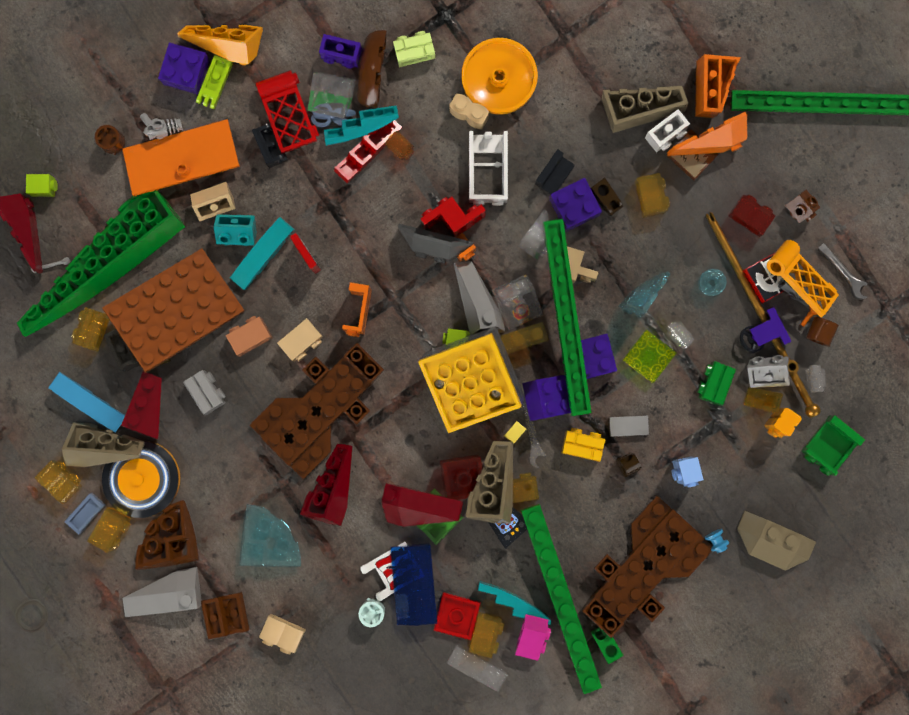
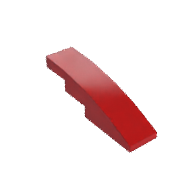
[334,120,402,184]

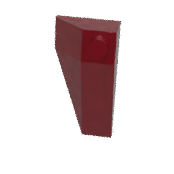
[0,193,43,274]
[300,444,353,526]
[381,483,463,527]

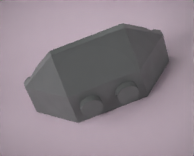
[398,223,474,264]

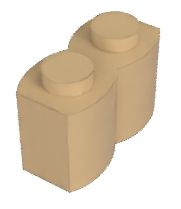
[449,94,489,130]
[259,614,306,655]

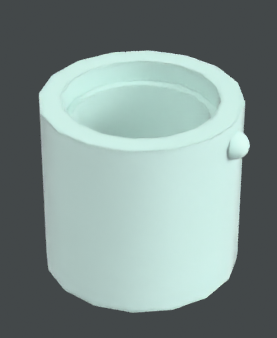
[358,598,385,627]

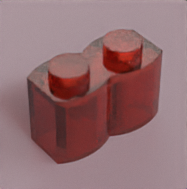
[728,195,775,237]

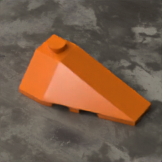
[667,112,747,156]

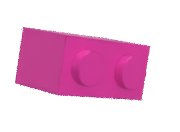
[515,614,551,661]

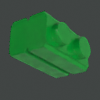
[697,361,736,406]

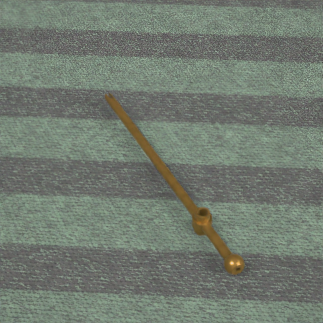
[706,212,821,418]

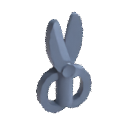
[311,104,356,128]

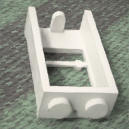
[469,131,508,206]

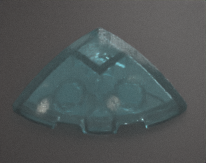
[619,271,671,318]
[239,504,301,567]

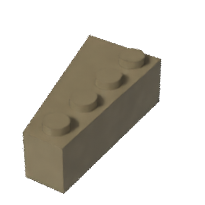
[602,86,688,133]

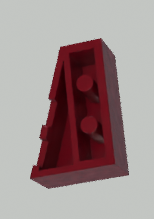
[121,371,162,439]

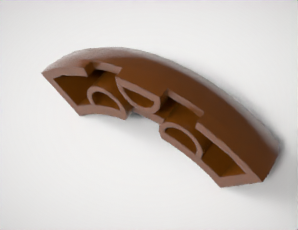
[357,30,387,109]

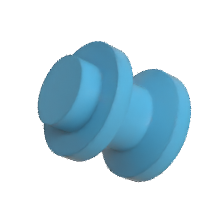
[705,529,729,553]

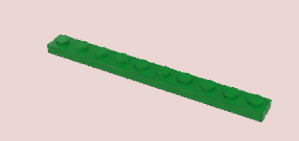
[731,90,909,115]
[542,219,592,416]
[521,504,602,694]

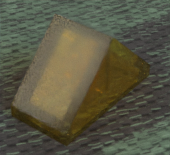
[743,387,783,413]

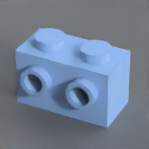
[671,456,703,487]

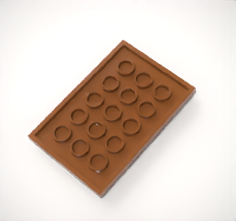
[102,248,244,373]

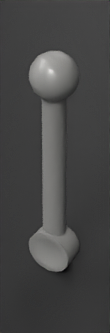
[31,257,71,273]

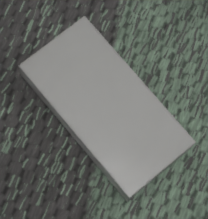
[609,416,649,437]

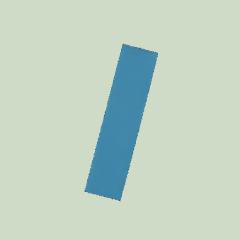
[48,372,125,433]

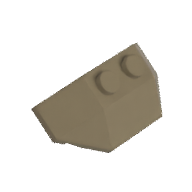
[737,511,816,571]

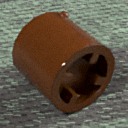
[95,125,125,155]
[806,316,839,347]

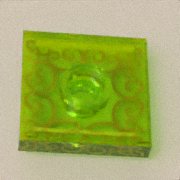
[623,330,676,383]

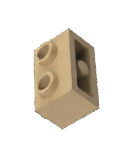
[190,182,236,222]
[277,318,323,362]

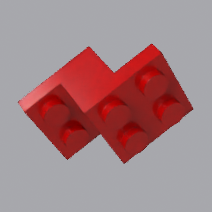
[420,197,486,238]

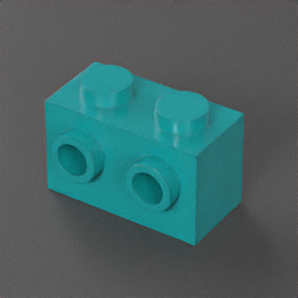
[214,214,257,246]

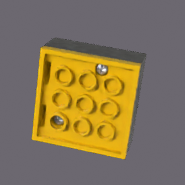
[418,326,525,433]

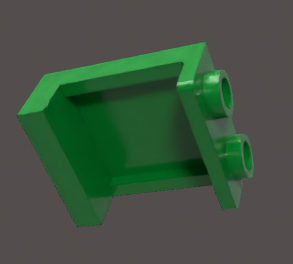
[801,415,865,476]

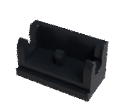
[252,124,288,168]

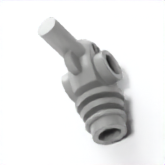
[140,113,183,140]

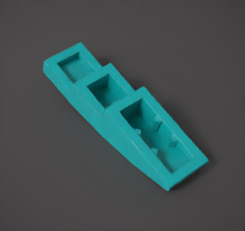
[324,105,399,146]
[230,217,295,290]
[478,581,551,625]

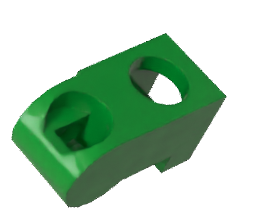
[591,627,624,664]

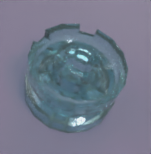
[697,269,727,297]

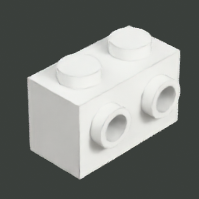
[645,109,690,153]

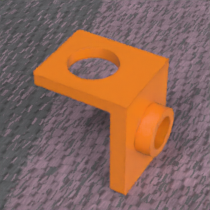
[456,233,476,262]

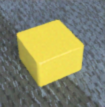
[504,421,526,444]

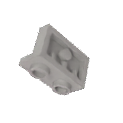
[747,355,790,388]

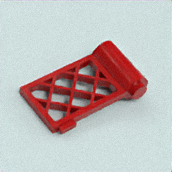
[256,70,319,154]

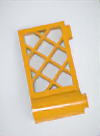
[767,240,839,317]

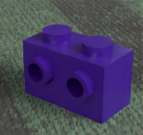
[319,34,362,69]

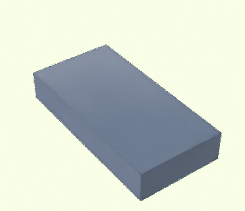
[65,493,106,535]

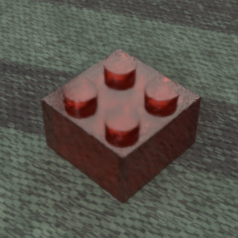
[440,455,482,500]

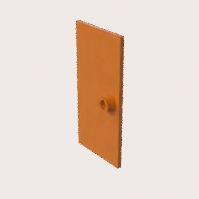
[122,119,240,197]

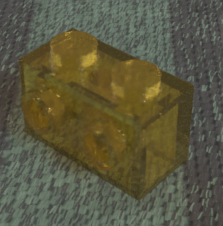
[513,472,539,503]

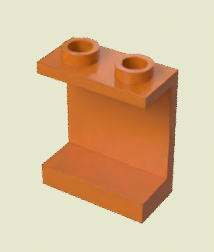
[342,283,372,337]

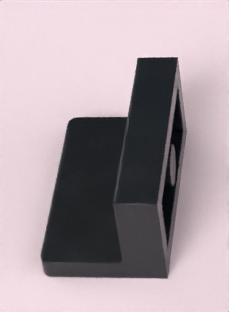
[535,149,575,194]

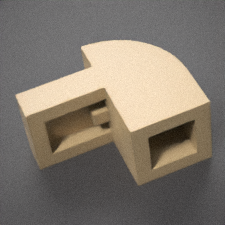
[567,246,598,283]

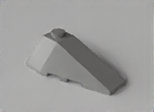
[454,261,505,335]
[123,567,202,617]

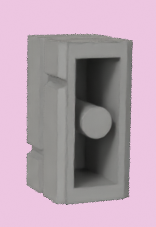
[183,370,226,415]

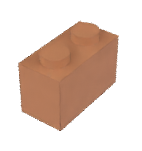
[226,316,273,357]

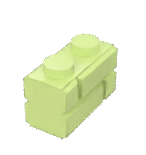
[393,31,436,67]

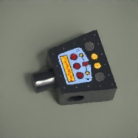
[488,507,527,549]

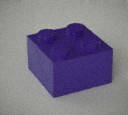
[158,43,210,94]
[549,178,602,232]
[581,334,617,379]
[522,375,571,421]

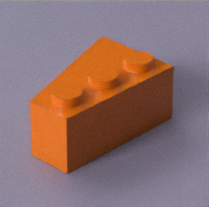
[695,54,741,118]

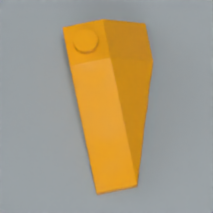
[177,25,263,65]

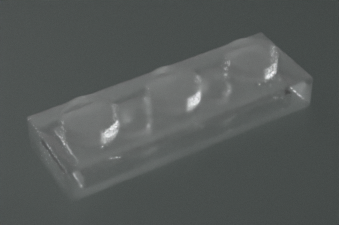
[447,645,507,692]

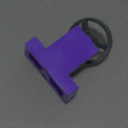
[740,307,792,353]

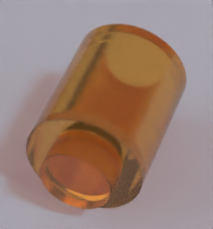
[385,131,414,160]

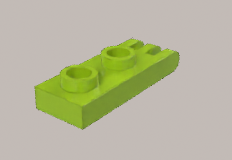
[196,55,233,109]

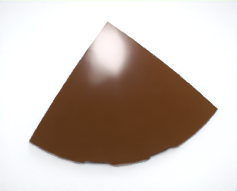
[135,500,199,570]

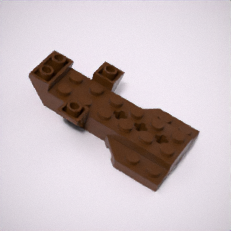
[250,343,384,479]
[582,495,712,638]

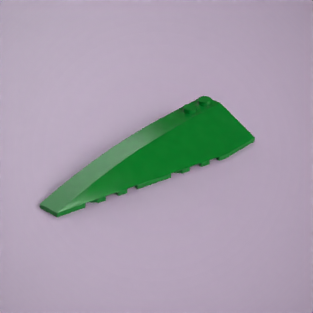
[17,190,185,337]

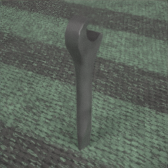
[818,243,867,300]

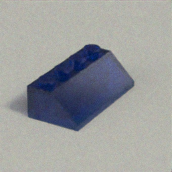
[390,543,437,626]

